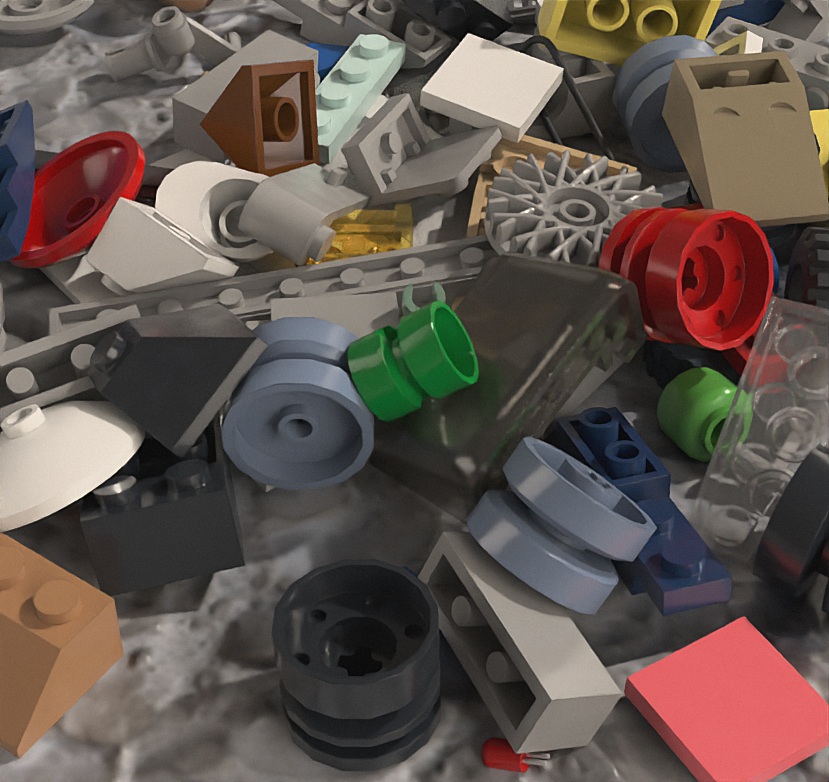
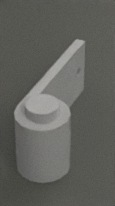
[238,163,371,266]

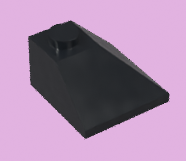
[87,304,268,458]

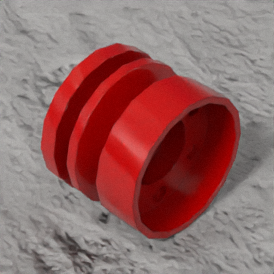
[597,207,774,351]

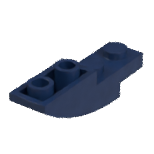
[556,407,732,616]

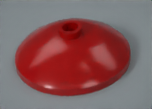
[7,131,145,268]

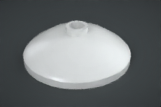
[0,401,146,532]

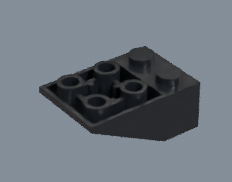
[80,410,245,597]

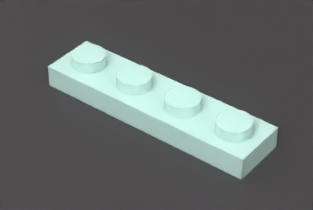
[315,34,406,164]

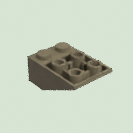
[662,50,829,227]

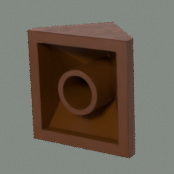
[200,59,320,177]

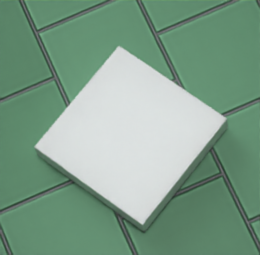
[420,33,564,143]

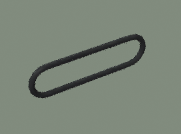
[518,35,615,161]

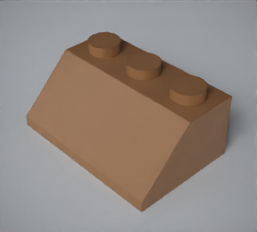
[0,532,124,759]

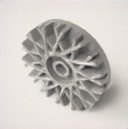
[484,150,663,291]

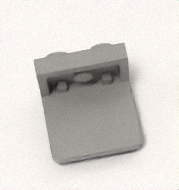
[341,93,503,207]

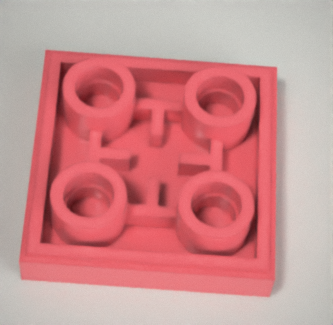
[624,616,829,782]

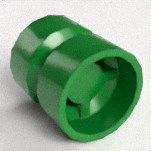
[348,300,479,423]

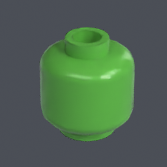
[656,367,754,462]

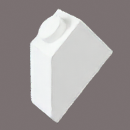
[85,197,239,296]

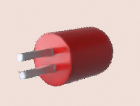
[481,737,550,773]

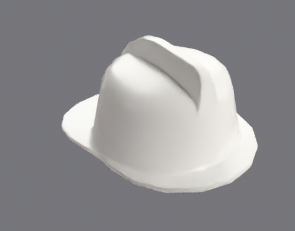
[155,161,274,262]

